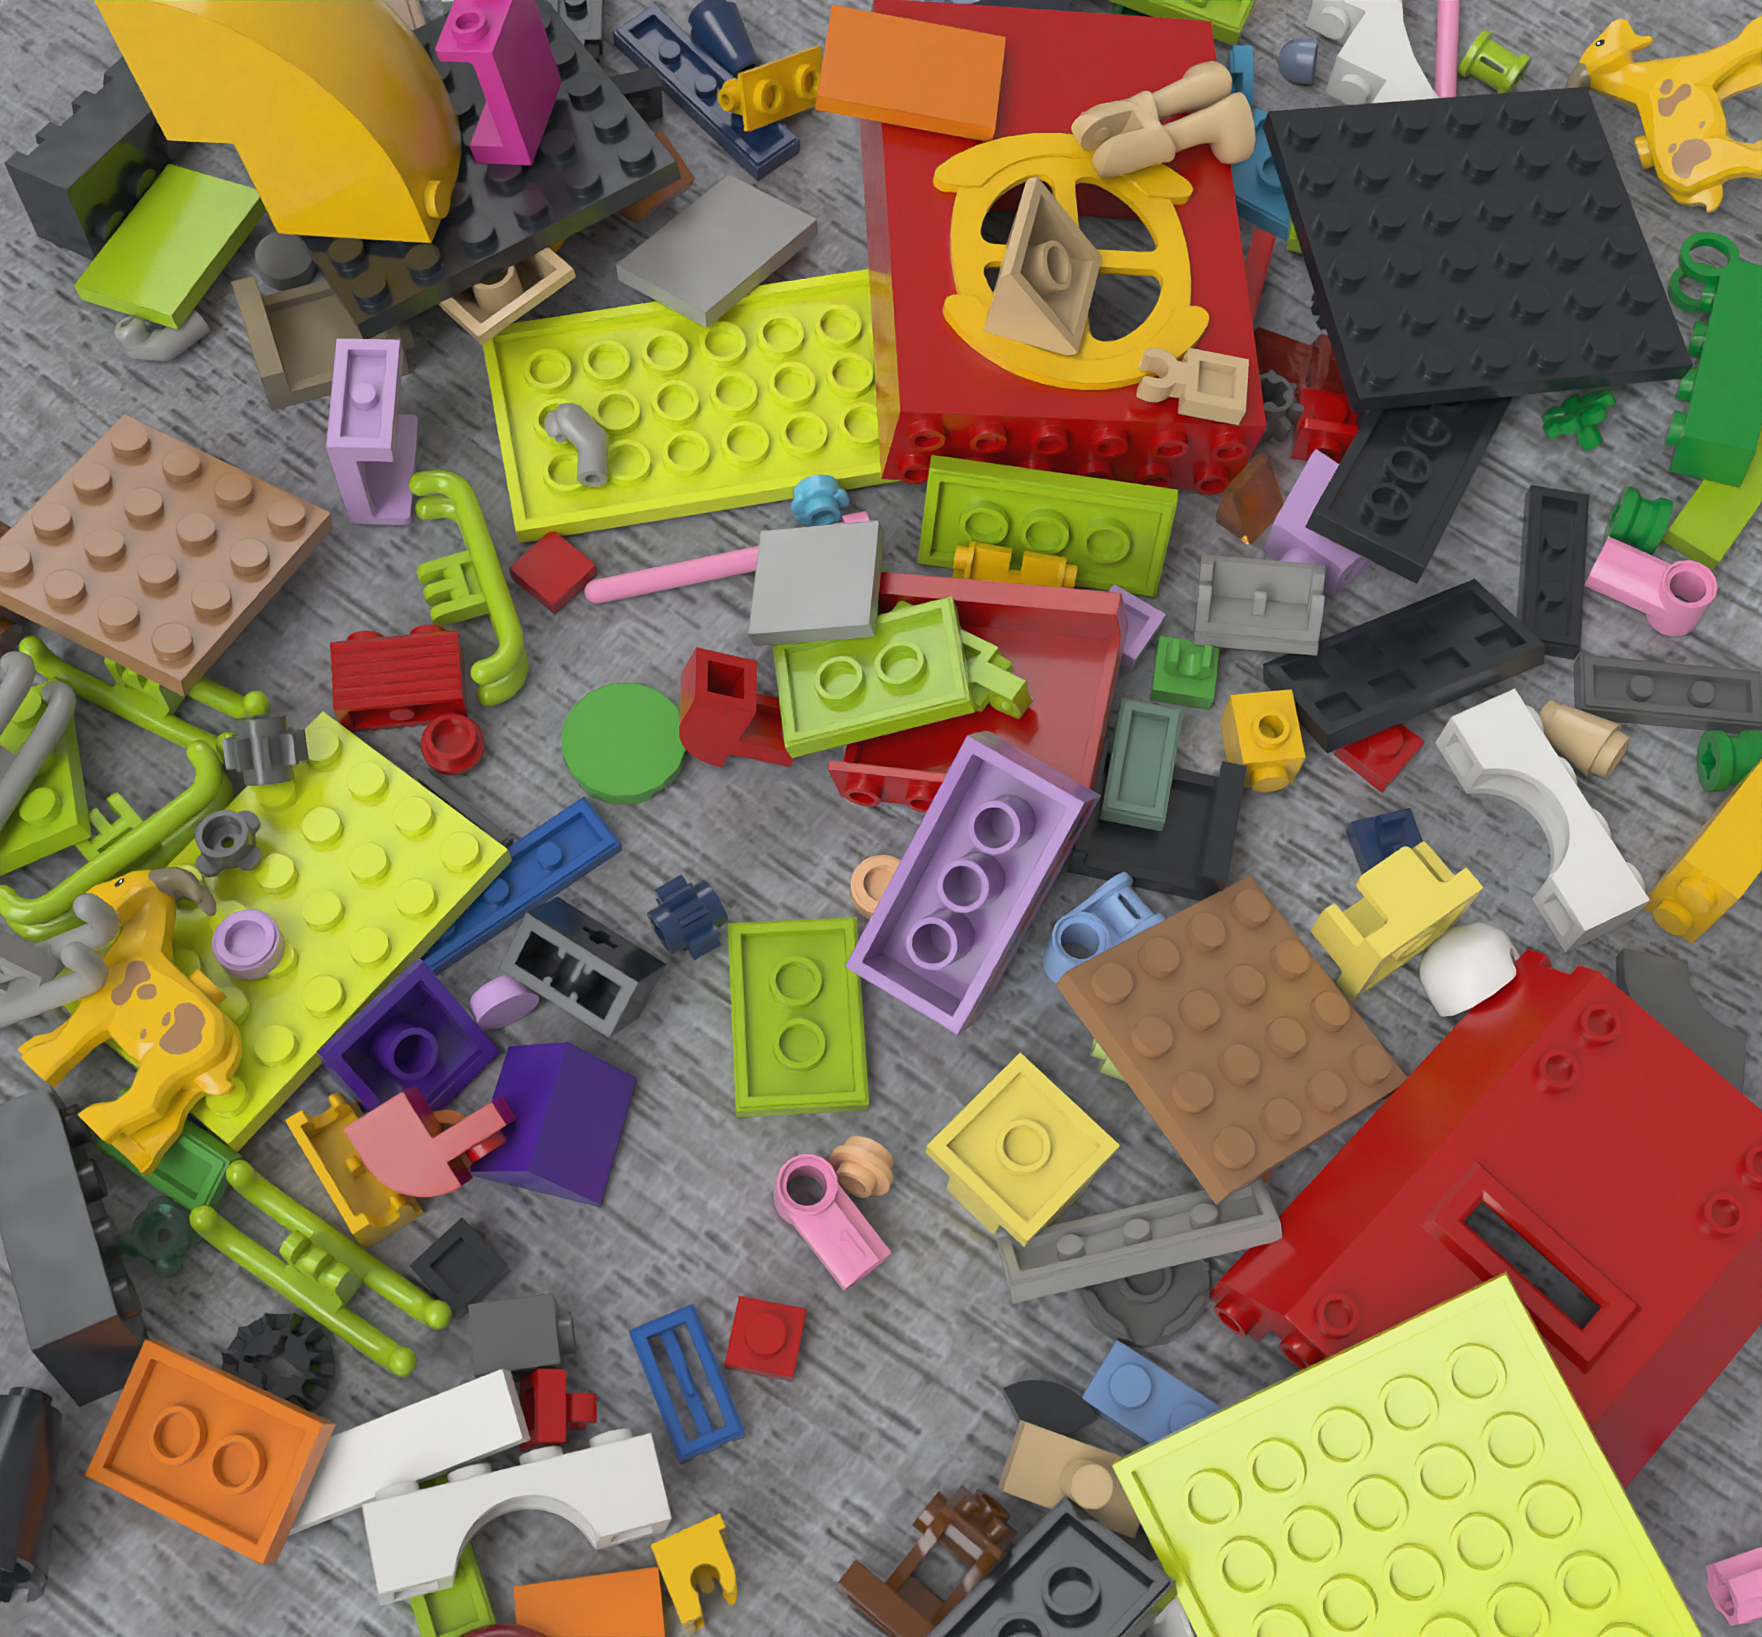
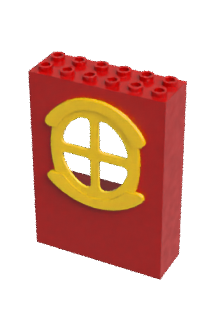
[860,0,1267,495]

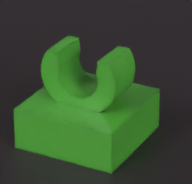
[1149,635,1220,710]

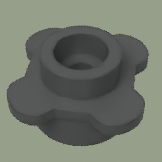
[194,810,262,877]

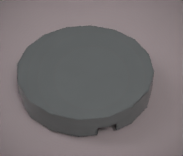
[1076,1258,1210,1348]

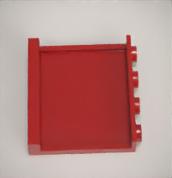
[828,572,1128,826]

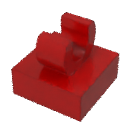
[519,1369,597,1453]

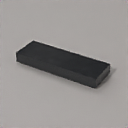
[1516,485,1589,660]

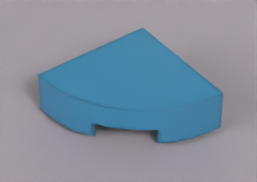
[1225,45,1254,111]

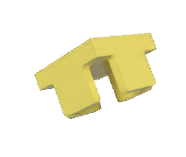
[1311,841,1484,1002]
[925,1053,1120,1248]

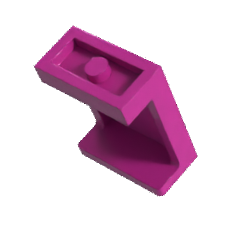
[435,0,562,165]

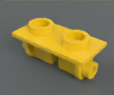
[717,45,823,132]
[952,540,1078,589]

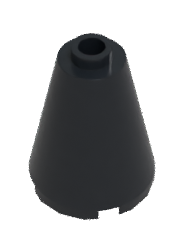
[0,1387,63,1603]

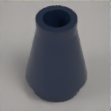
[688,0,761,79]

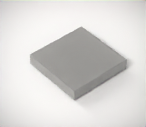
[748,520,885,646]

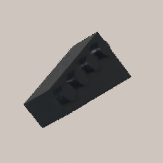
[4,57,187,260]

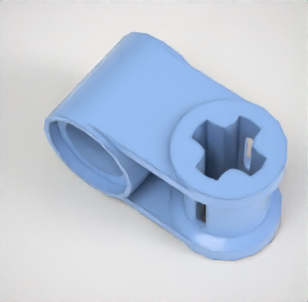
[1043,872,1166,984]

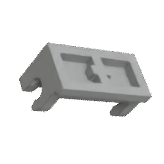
[1193,555,1325,656]

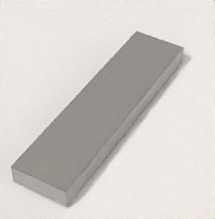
[996,1177,1282,1304]

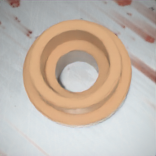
[828,1136,894,1198]

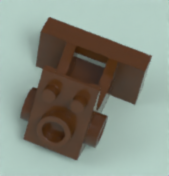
[836,1485,1017,1637]

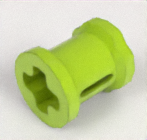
[1458,29,1532,93]

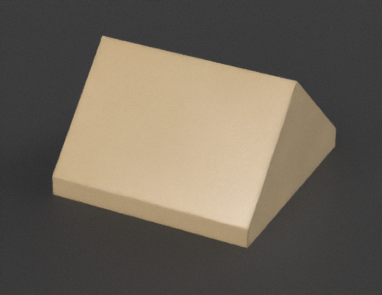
[983,177,1102,356]

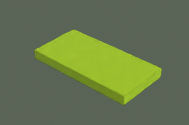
[917,455,1178,598]

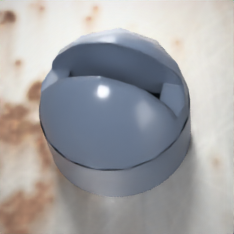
[1277,38,1318,84]

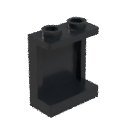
[1067,738,1247,901]

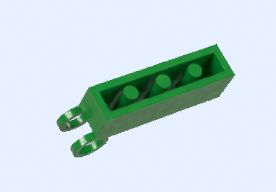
[1664,232,1762,488]

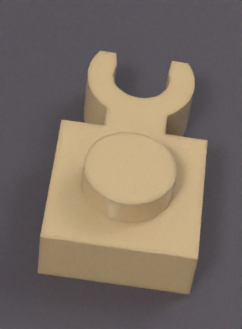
[1136,348,1249,425]

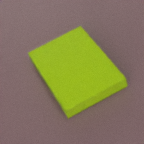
[74,164,267,330]
[772,596,975,758]
[727,917,869,1118]

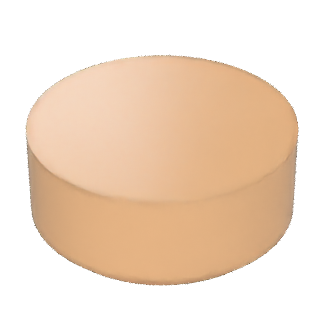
[850,855,901,920]

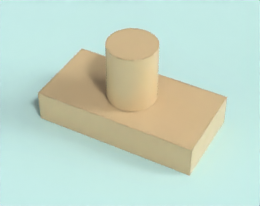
[998,1420,1140,1539]

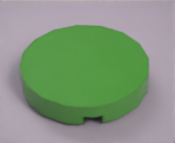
[562,683,687,805]

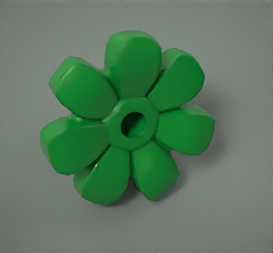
[1541,389,1616,451]

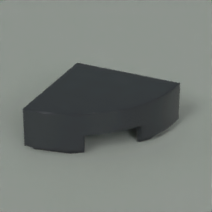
[1001,1380,1098,1437]

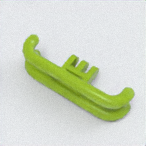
[408,469,529,707]
[19,635,270,765]
[0,740,234,943]
[189,1160,453,1377]

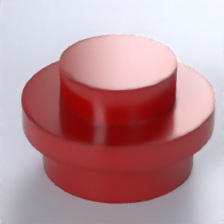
[420,713,485,775]

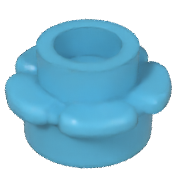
[791,474,850,527]

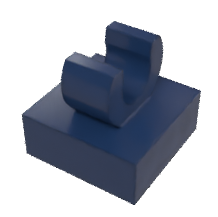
[1346,808,1423,875]

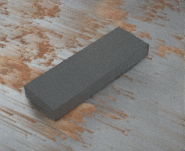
[1573,654,1762,734]

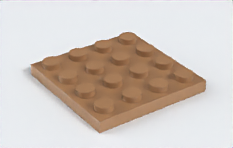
[0,414,333,697]
[1056,875,1407,1205]

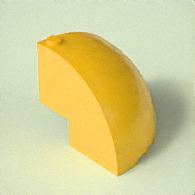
[94,0,461,243]

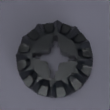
[222,1313,335,1413]

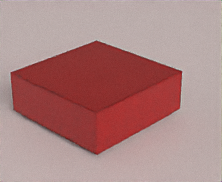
[509,531,597,615]

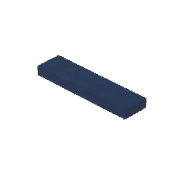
[613,4,800,181]

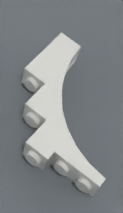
[1306,0,1440,105]

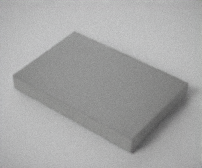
[616,174,818,328]

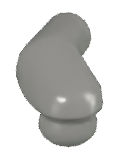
[114,309,210,361]
[545,403,608,487]

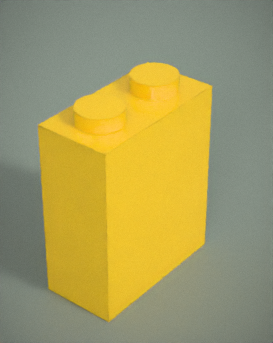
[1643,759,1762,944]

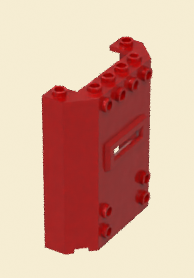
[1209,949,1762,1490]

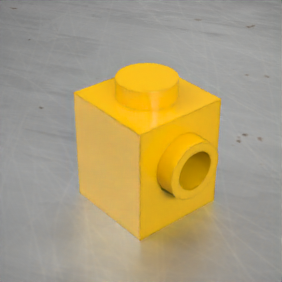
[1220,689,1306,793]

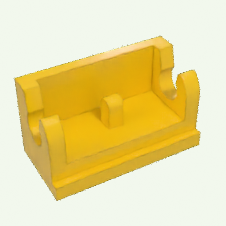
[285,1093,424,1250]
[650,1513,737,1635]

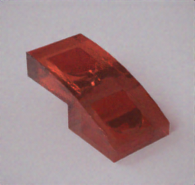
[1254,327,1346,400]

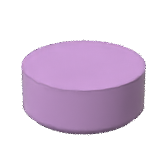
[212,909,285,980]
[469,974,539,1030]

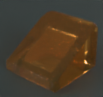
[1215,453,1283,545]

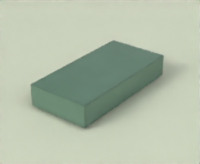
[1099,698,1183,831]

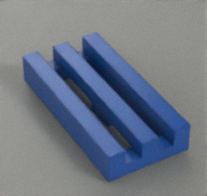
[628,1304,746,1465]

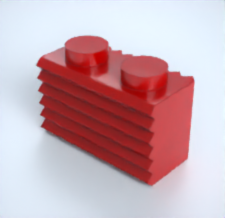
[330,625,468,732]

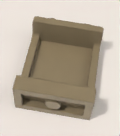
[232,276,415,411]

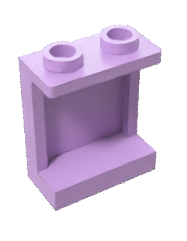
[326,338,420,525]

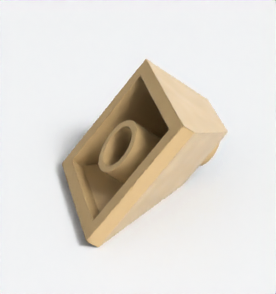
[438,247,576,345]

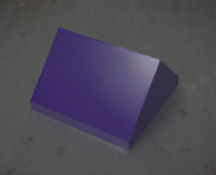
[317,958,500,1113]
[469,1042,637,1208]

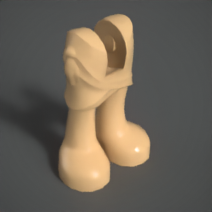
[1071,61,1256,178]

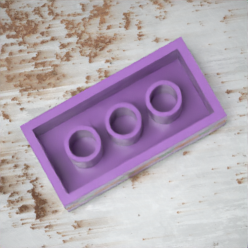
[845,731,1101,1035]

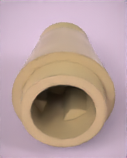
[1539,699,1632,780]

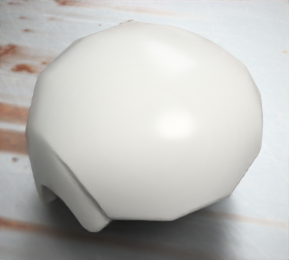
[1420,923,1520,1017]

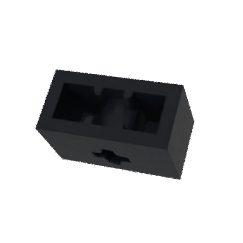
[498,896,667,1038]

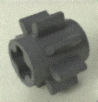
[1257,369,1304,447]
[222,713,309,786]

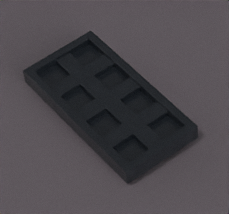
[1263,579,1545,753]

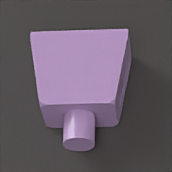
[1263,449,1374,596]

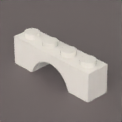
[1435,689,1650,953]
[362,1428,672,1606]

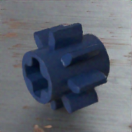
[647,874,728,960]

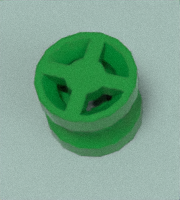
[1603,485,1673,555]
[1696,730,1762,792]

